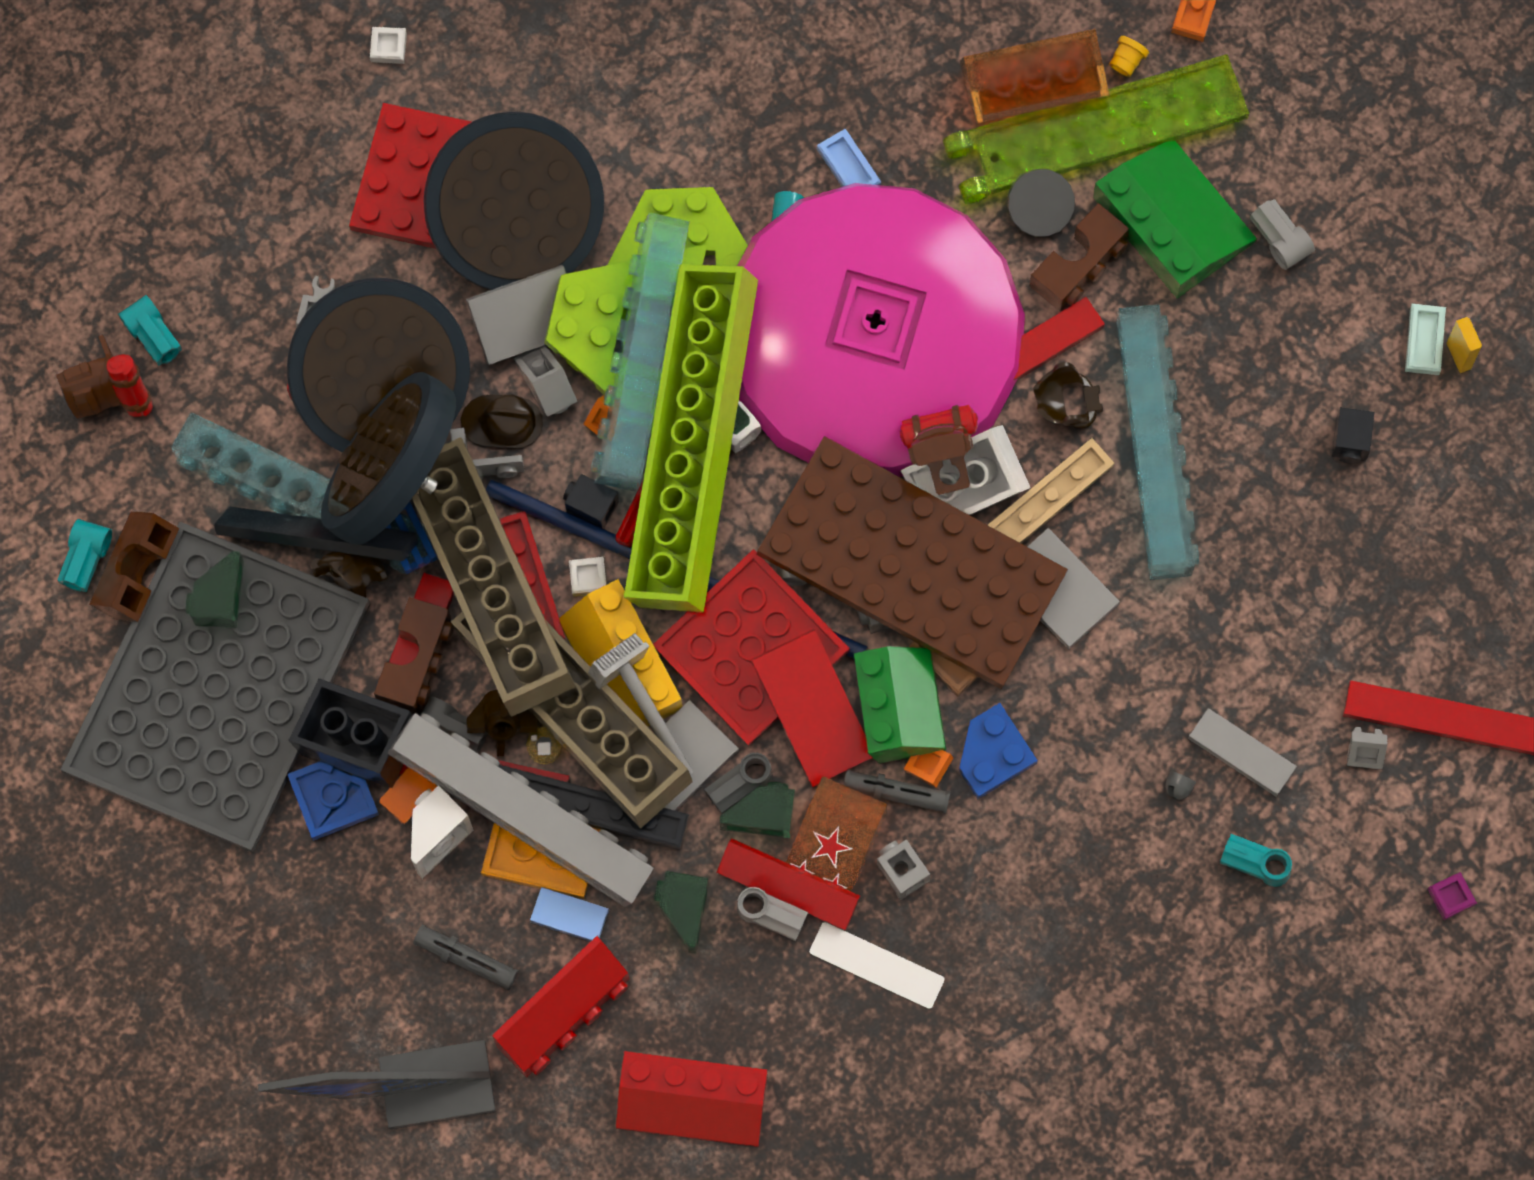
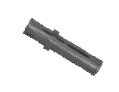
[843,769,951,813]
[413,924,519,991]

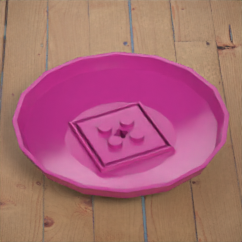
[737,183,1025,477]

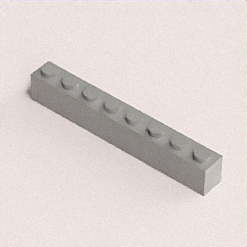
[387,713,654,907]

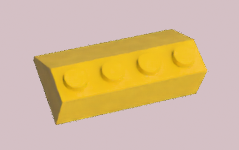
[559,579,683,727]

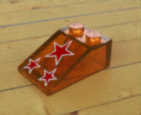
[786,776,887,892]

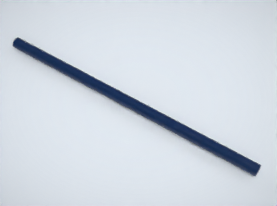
[486,479,868,660]

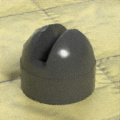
[1165,771,1196,800]

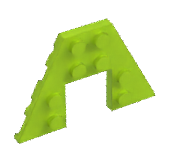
[608,187,748,323]
[544,245,707,433]

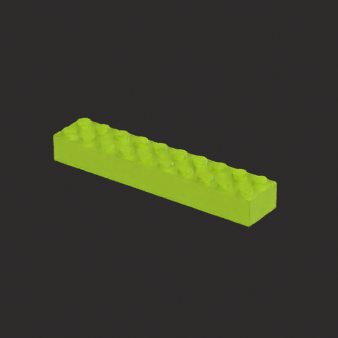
[624,264,758,612]

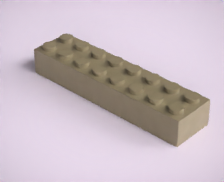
[412,437,576,717]
[451,612,693,829]

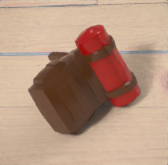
[56,334,153,419]
[899,405,978,495]

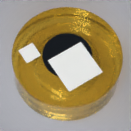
[526,727,562,764]

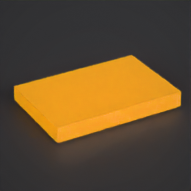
[481,823,600,899]

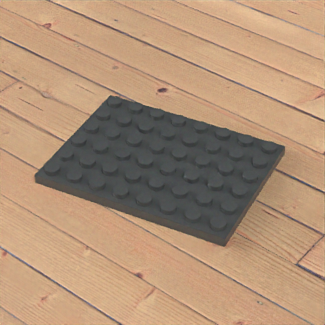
[60,522,370,853]

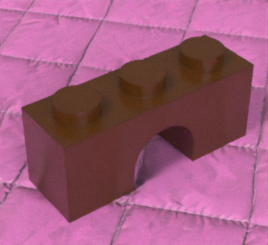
[1029,203,1129,312]
[89,511,179,622]
[374,597,454,714]

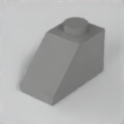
[513,345,578,417]

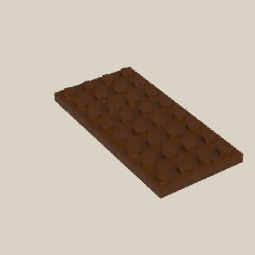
[756,436,1068,689]

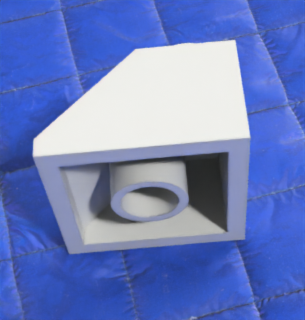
[411,785,474,879]

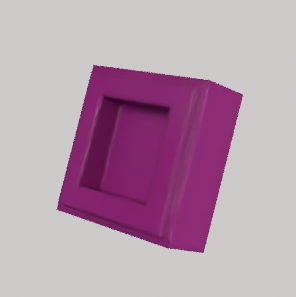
[1427,872,1477,920]

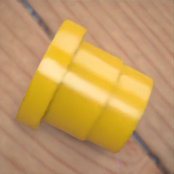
[1109,36,1149,77]

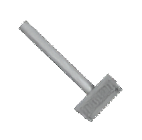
[588,633,693,775]

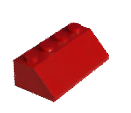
[492,936,630,1078]
[616,1051,768,1147]

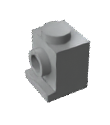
[877,839,930,900]

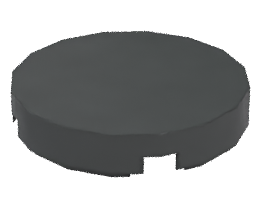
[1007,169,1075,236]

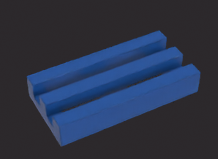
[386,501,438,575]

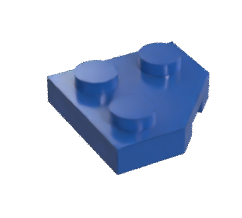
[959,703,1038,799]
[287,761,379,841]

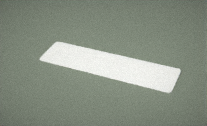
[809,922,945,1009]

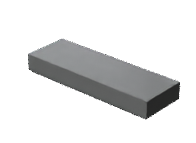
[1188,708,1297,797]

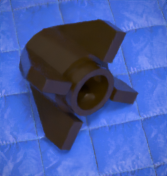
[466,689,538,756]

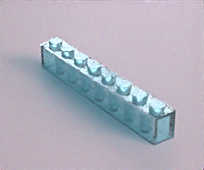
[591,212,690,491]
[1116,304,1199,580]

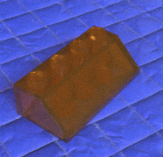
[960,29,1109,124]

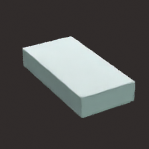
[1405,304,1446,375]

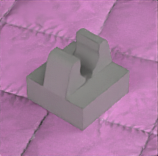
[1347,727,1388,769]

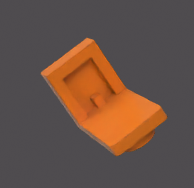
[379,767,437,824]

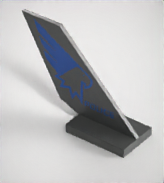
[258,1040,496,1130]

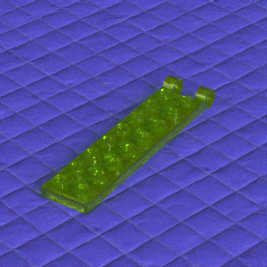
[943,54,1250,204]

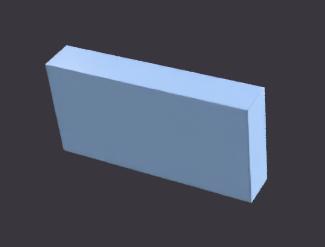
[817,129,881,187]
[530,887,609,942]

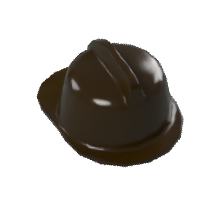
[460,394,543,449]

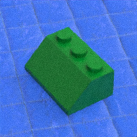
[854,646,946,764]

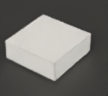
[370,27,407,64]
[569,557,606,597]

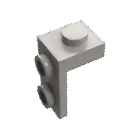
[445,428,525,479]

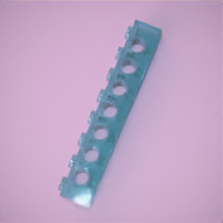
[171,412,433,575]

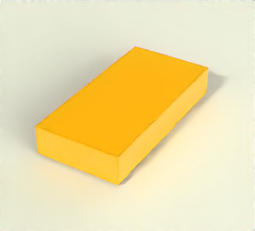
[1446,317,1482,373]

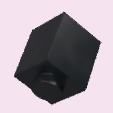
[1332,407,1375,464]
[563,474,619,529]

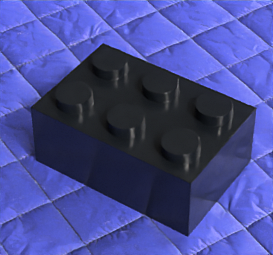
[288,679,413,788]

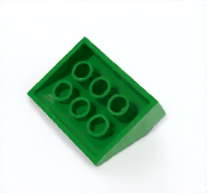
[1093,138,1257,299]

